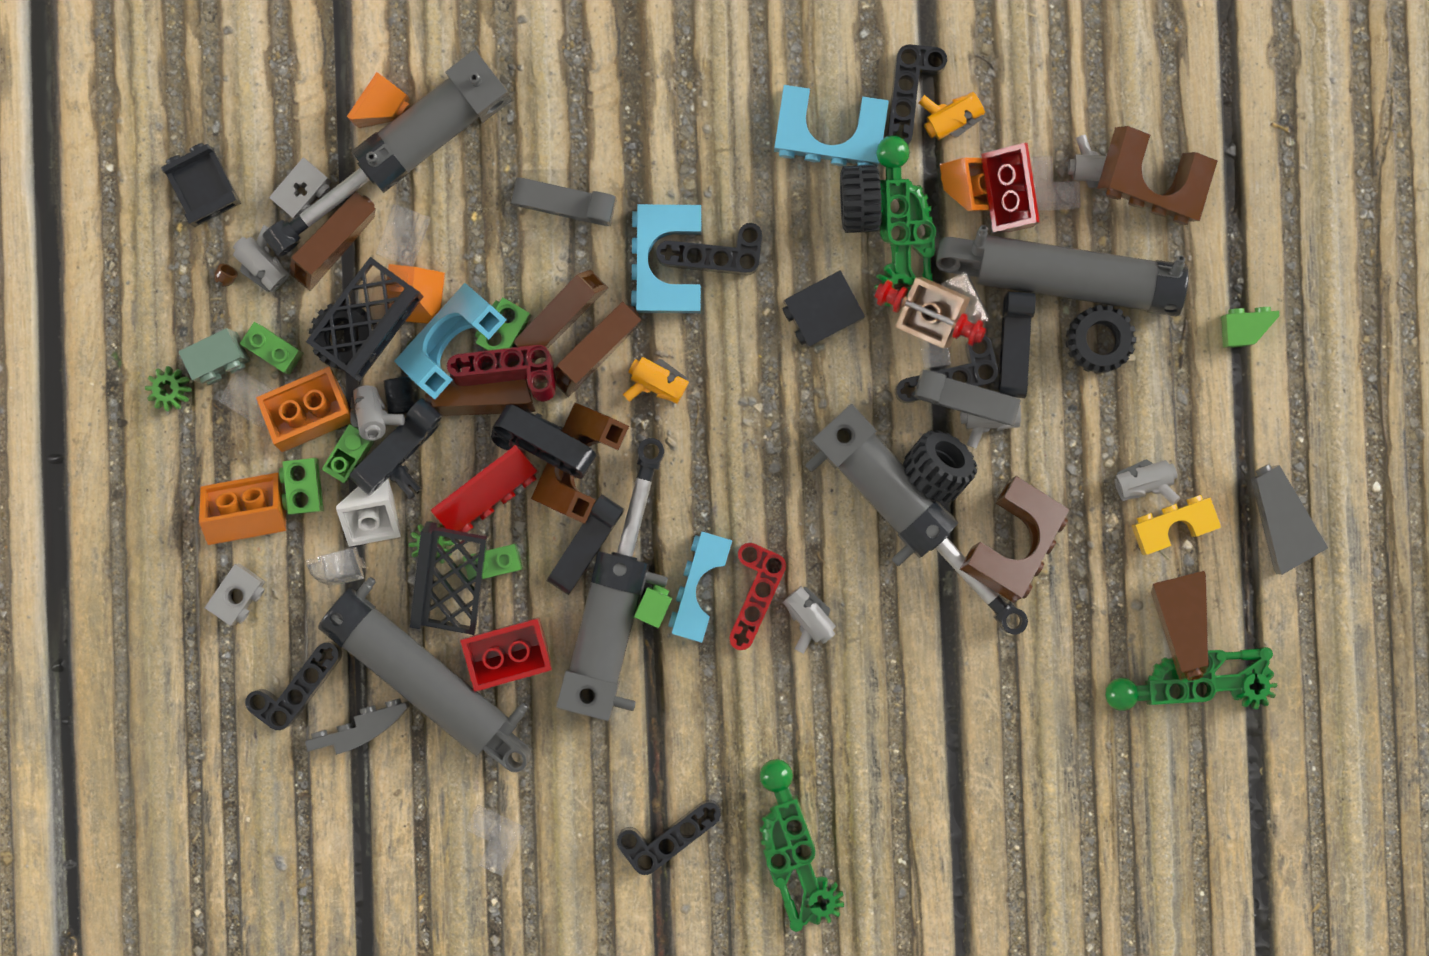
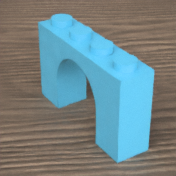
[774,85,889,167]
[631,204,701,313]
[394,283,506,399]

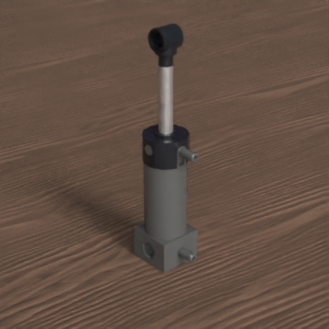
[262,49,512,257]
[805,403,1028,635]
[556,438,668,721]

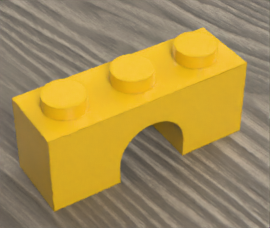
[1131,495,1222,555]

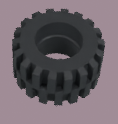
[840,165,881,233]
[309,303,377,370]
[1065,305,1137,374]
[903,430,977,502]

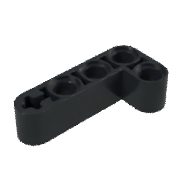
[887,44,947,146]
[656,223,762,276]
[998,292,1036,398]
[895,335,998,403]
[349,398,443,496]
[491,404,596,479]
[547,494,625,595]
[245,641,343,731]
[617,800,721,875]

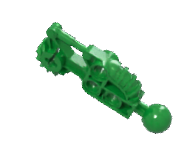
[874,135,936,307]
[1105,647,1278,711]
[759,759,844,932]

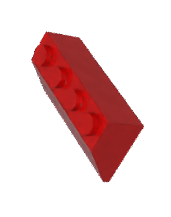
[430,445,539,533]

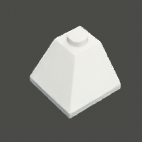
[336,479,401,547]

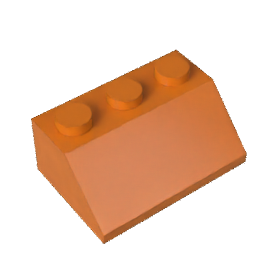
[256,366,351,452]
[199,472,286,545]

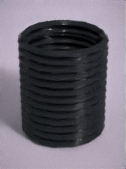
[383,377,415,414]

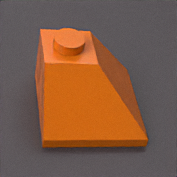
[347,72,410,128]
[940,157,990,211]
[386,264,445,324]

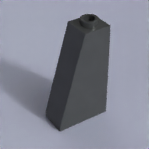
[1251,464,1328,575]

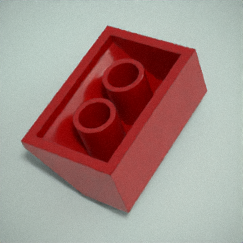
[981,143,1040,232]
[460,617,552,692]

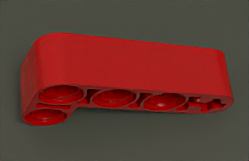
[729,543,786,650]

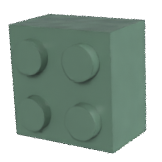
[178,328,251,385]

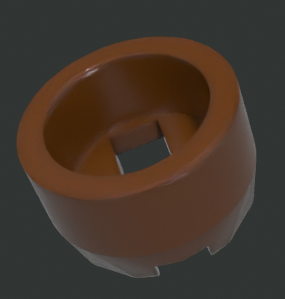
[214,263,238,287]

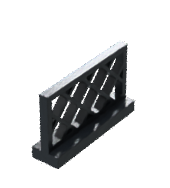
[306,257,424,382]
[410,521,488,635]

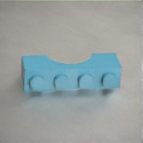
[668,532,732,643]

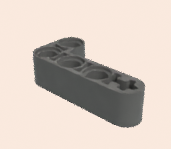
[511,177,617,226]
[914,370,1021,426]

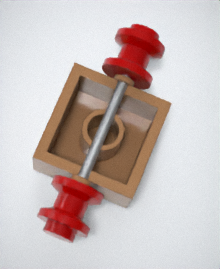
[875,277,986,348]

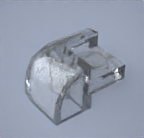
[305,548,366,586]

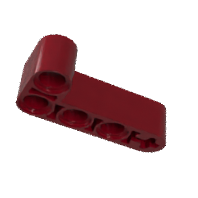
[446,345,556,402]

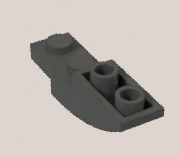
[305,698,410,755]

